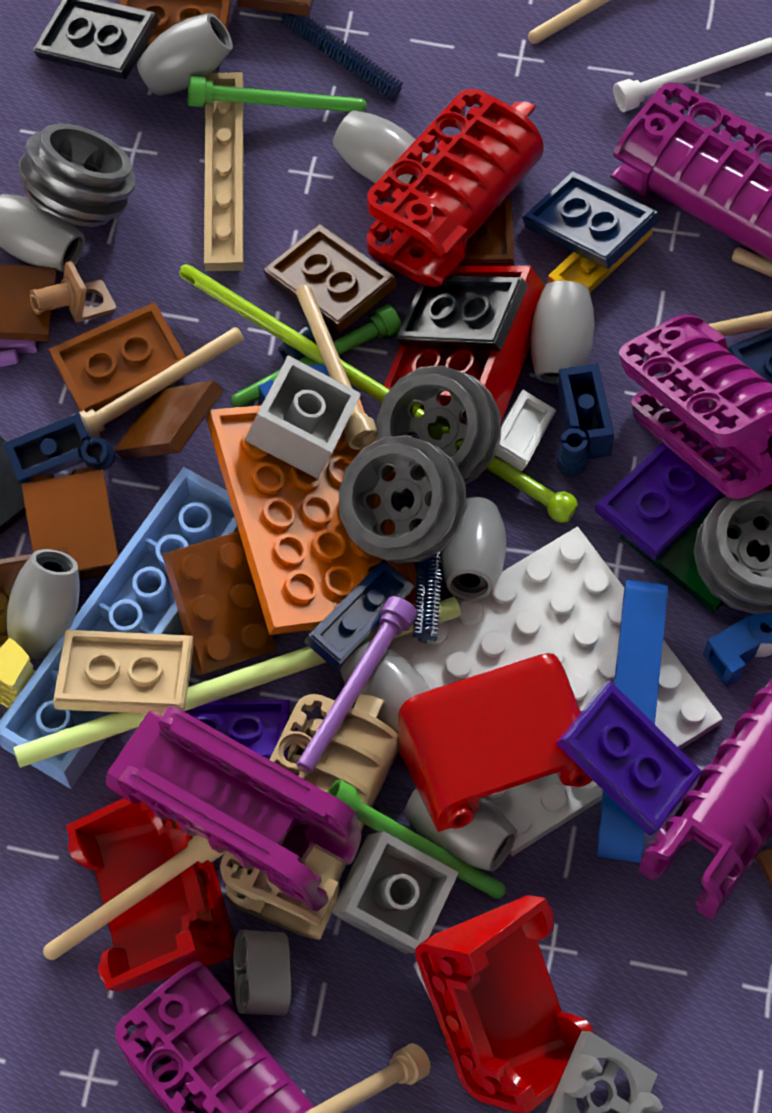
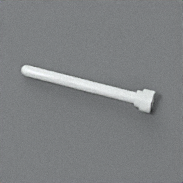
[613,38,772,112]

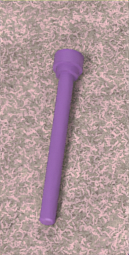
[297,596,418,774]

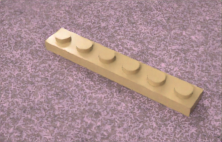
[204,72,244,271]

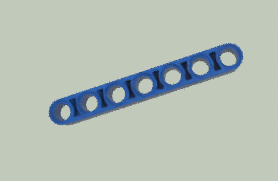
[596,580,668,863]

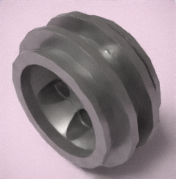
[18,123,136,227]
[377,366,501,484]
[339,435,467,564]
[693,488,772,615]

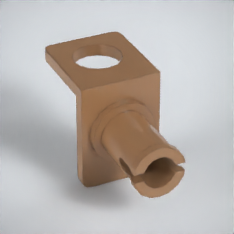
[30,261,116,323]

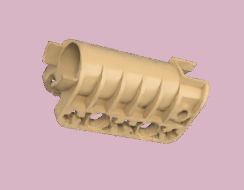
[220,694,399,940]

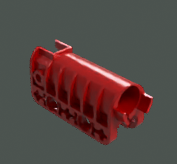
[366,89,544,287]

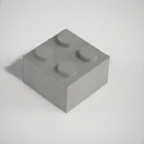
[244,356,361,479]
[330,831,459,954]

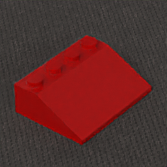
[384,266,545,422]

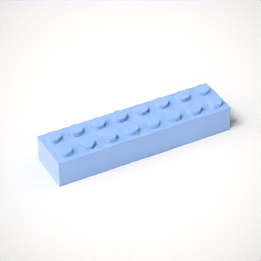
[0,467,239,789]

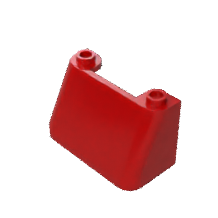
[398,653,593,832]
[66,798,235,992]
[415,895,594,1113]

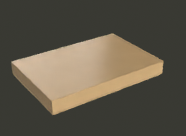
[53,630,194,715]

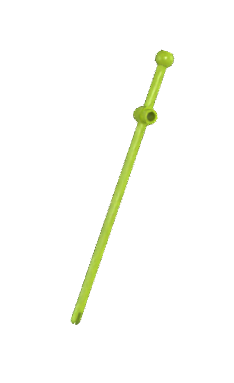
[179,264,578,523]

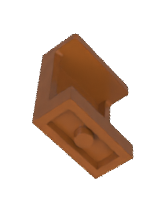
[21,467,119,581]

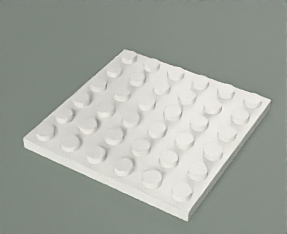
[388,526,723,856]

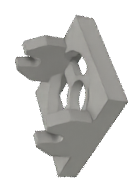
[546,1031,663,1113]

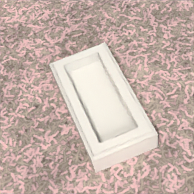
[495,390,556,472]

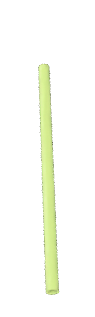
[13,596,461,768]

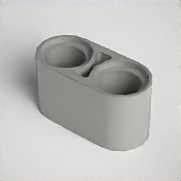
[233,930,291,1016]

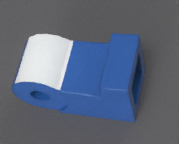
[703,613,772,687]

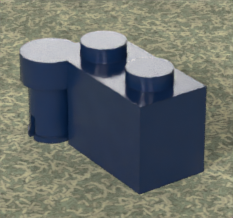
[556,363,614,476]
[3,412,116,484]

